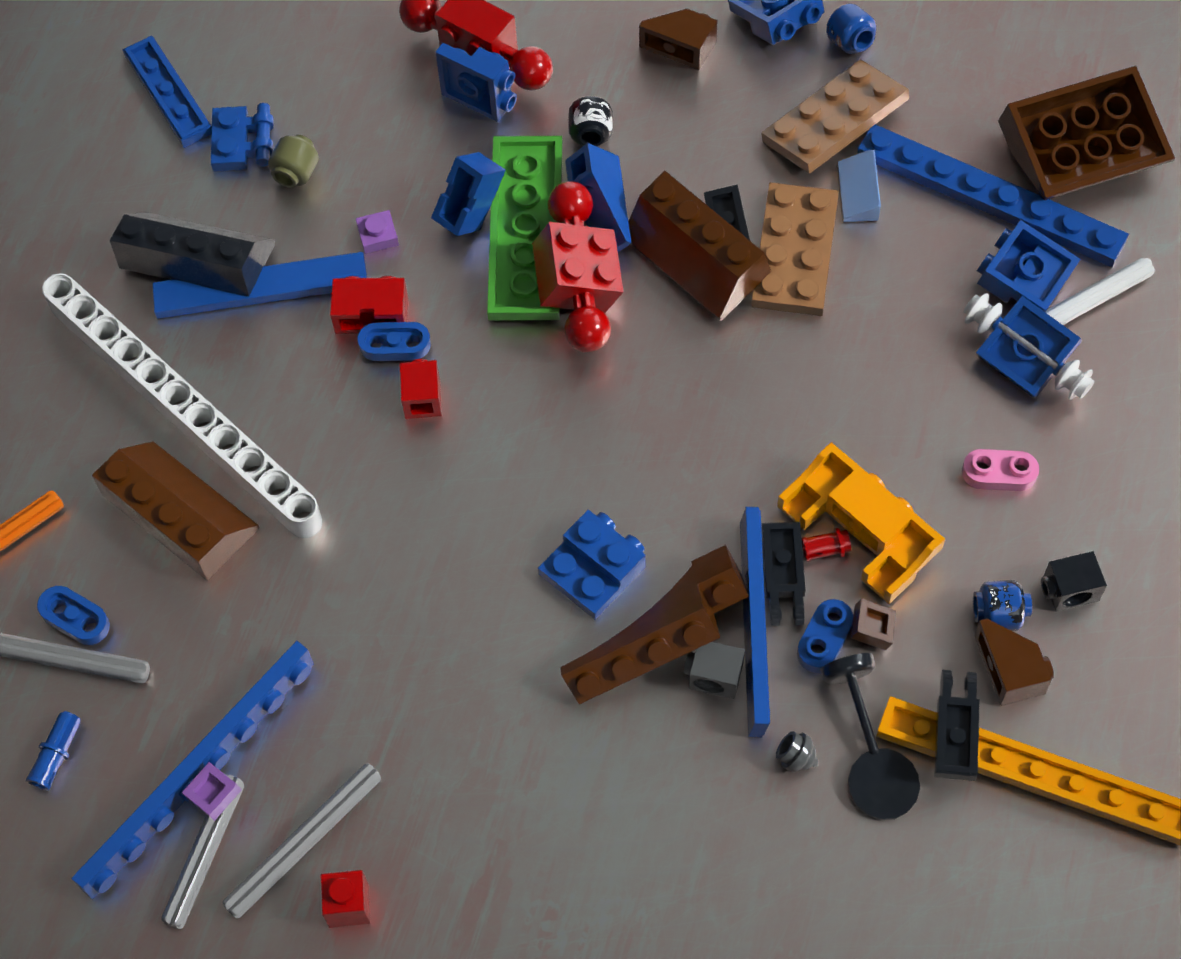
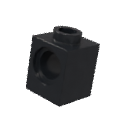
[1041,551,1107,611]

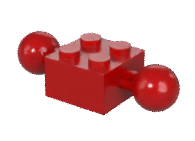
[399,0,553,91]
[532,181,624,353]

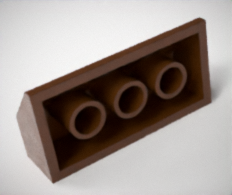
[628,170,771,321]
[92,441,260,581]

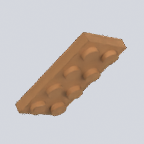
[761,59,909,174]
[751,182,839,316]

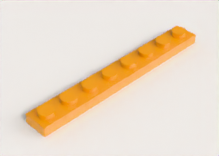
[876,696,1181,846]

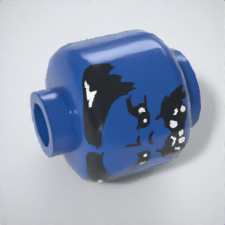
[973,580,1032,631]

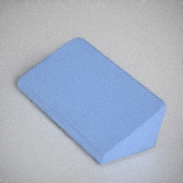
[837,150,881,222]

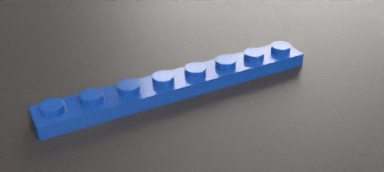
[857,124,1129,267]
[71,641,314,900]

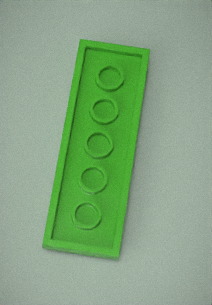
[487,136,562,321]

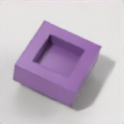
[356,210,399,254]
[182,762,242,821]

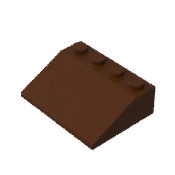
[998,66,1175,200]

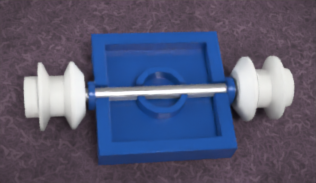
[964,293,1095,400]

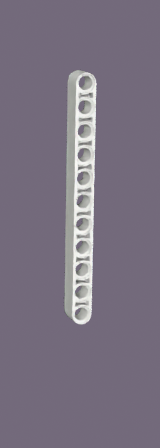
[42,273,322,538]

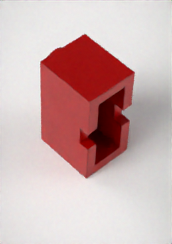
[330,276,408,334]

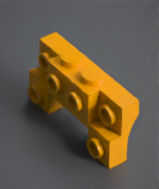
[777,442,945,604]

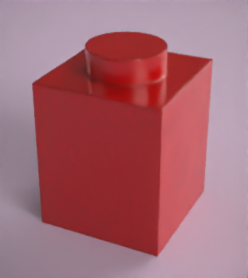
[400,359,442,419]
[321,870,370,928]

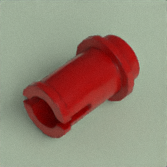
[801,527,851,562]

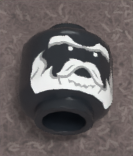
[568,96,613,147]

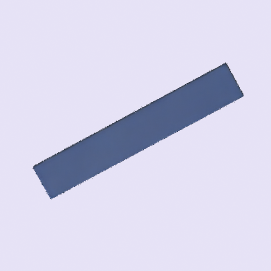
[152,252,367,319]
[740,507,770,738]

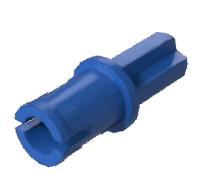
[26,711,81,791]

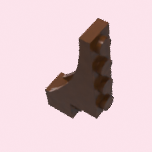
[560,545,749,705]

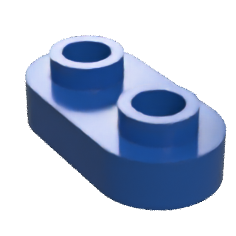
[358,322,431,361]
[37,586,110,645]
[797,599,853,673]

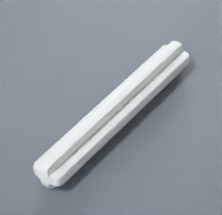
[1046,258,1155,325]

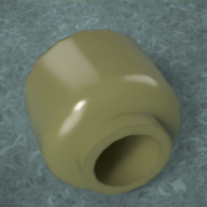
[268,135,319,188]

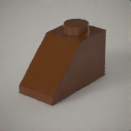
[639,9,717,70]
[974,619,1054,706]

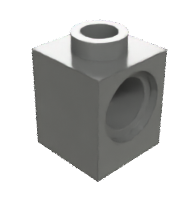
[684,642,745,699]

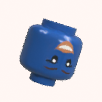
[826,3,877,54]

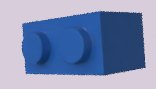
[431,152,506,236]

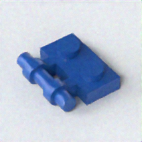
[211,103,274,172]

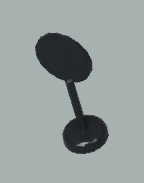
[820,653,920,820]

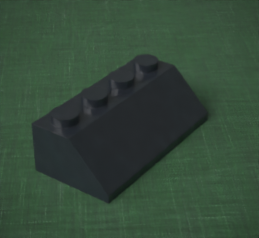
[109,212,275,297]

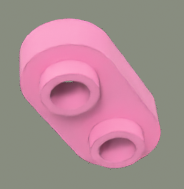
[962,449,1039,491]

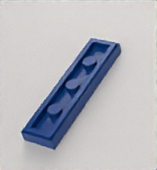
[122,35,212,148]

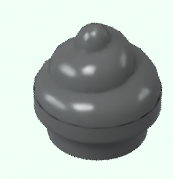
[776,731,818,772]

